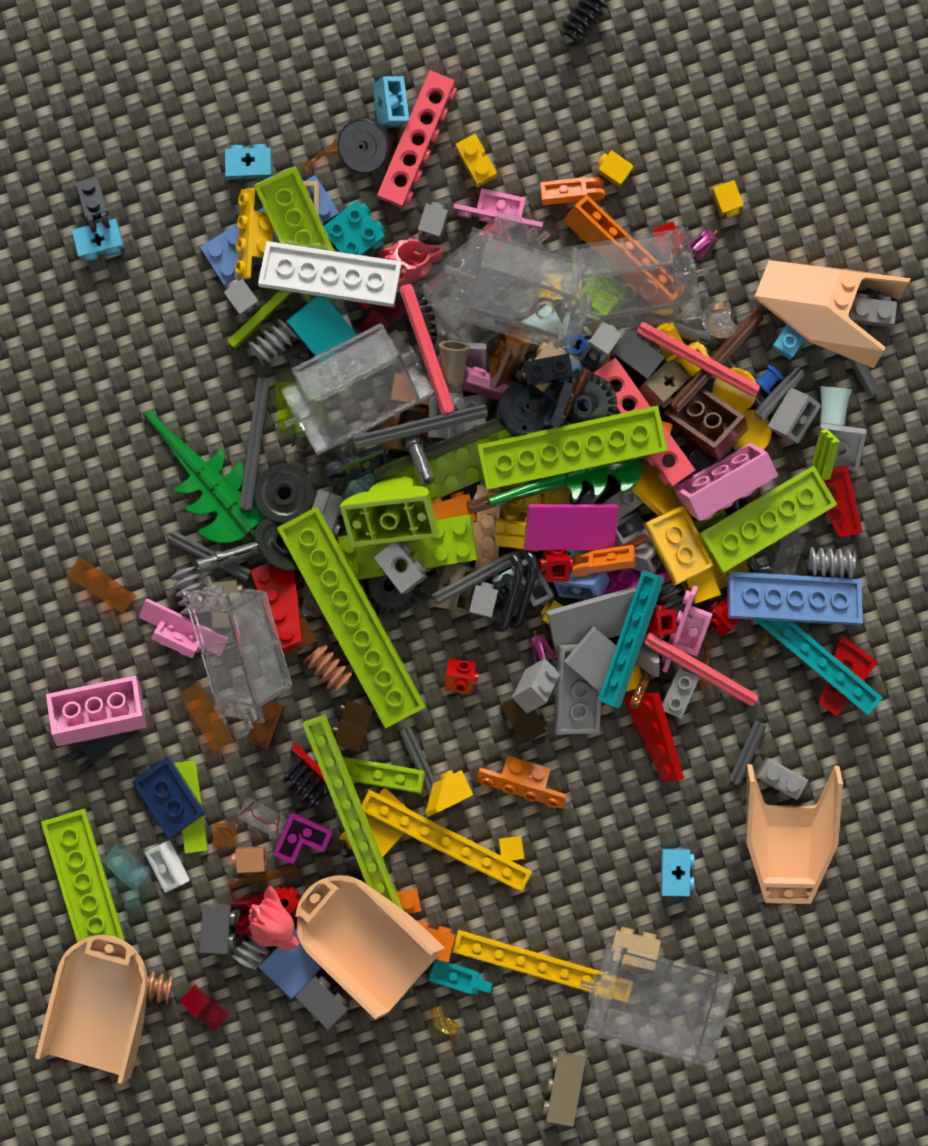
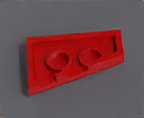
[820,466,863,537]
[819,635,878,717]

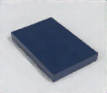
[132,757,207,839]

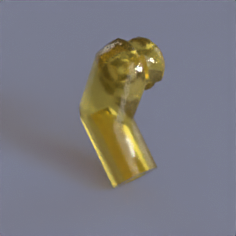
[430,1006,459,1035]

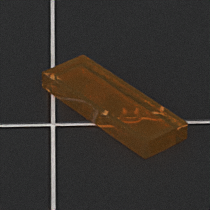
[67,557,137,614]
[180,682,234,752]

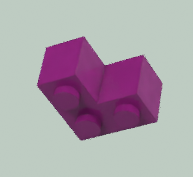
[273,812,334,864]

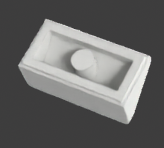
[145,840,189,893]

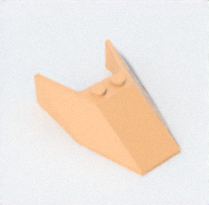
[754,260,911,368]
[746,764,843,904]

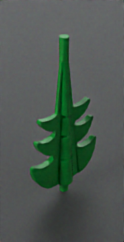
[143,409,266,544]
[488,458,642,507]

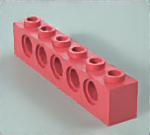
[377,70,457,209]
[593,358,695,487]

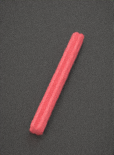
[400,284,455,414]
[637,322,760,397]
[643,633,758,706]

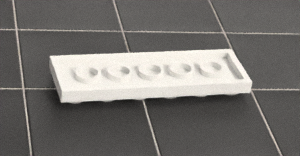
[258,241,402,307]

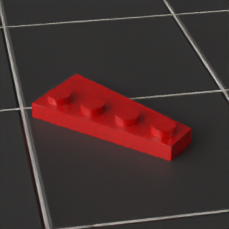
[251,564,303,652]

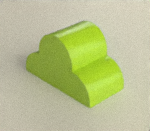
[340,476,440,547]

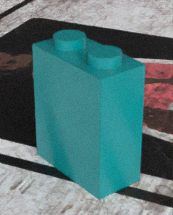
[286,296,357,363]

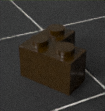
[501,698,548,745]
[332,700,374,752]

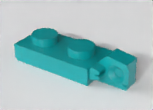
[428,959,493,994]

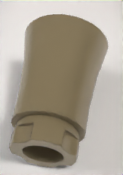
[438,340,471,393]

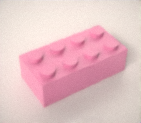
[673,443,778,521]
[46,675,147,746]

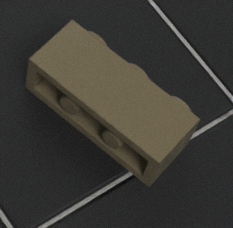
[542,1051,586,1127]

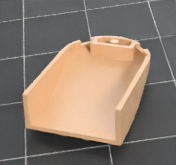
[296,875,445,1020]
[35,935,148,1084]

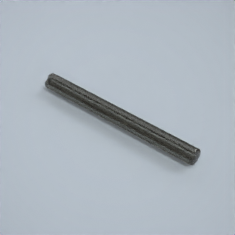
[374,418,502,481]

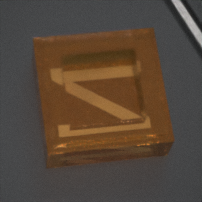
[212,822,238,847]

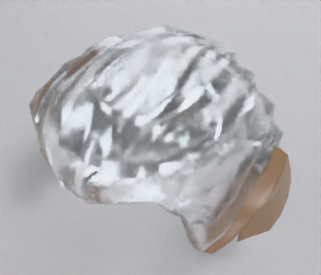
[700,300,737,338]

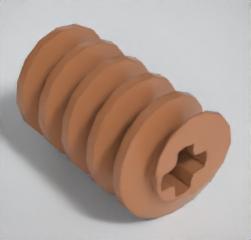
[303,645,352,696]
[147,971,173,1005]

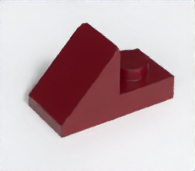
[359,299,406,343]
[230,891,265,936]
[180,984,229,1032]

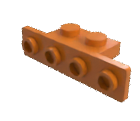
[476,755,567,808]

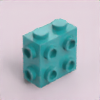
[324,200,386,256]

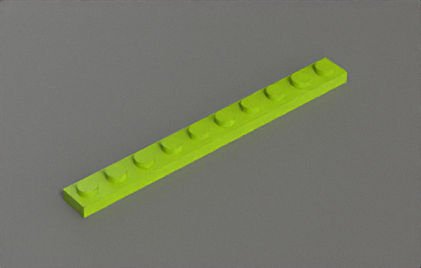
[302,715,403,910]

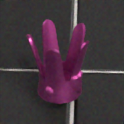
[686,228,718,260]
[528,630,556,664]

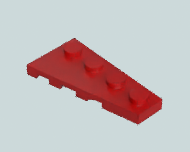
[623,693,684,782]

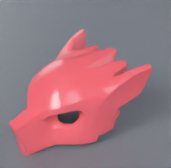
[377,238,443,292]
[248,886,300,951]

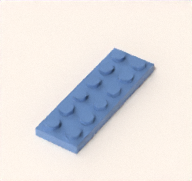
[200,175,339,286]
[727,572,863,626]

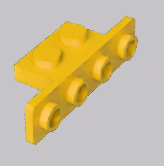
[235,188,274,280]

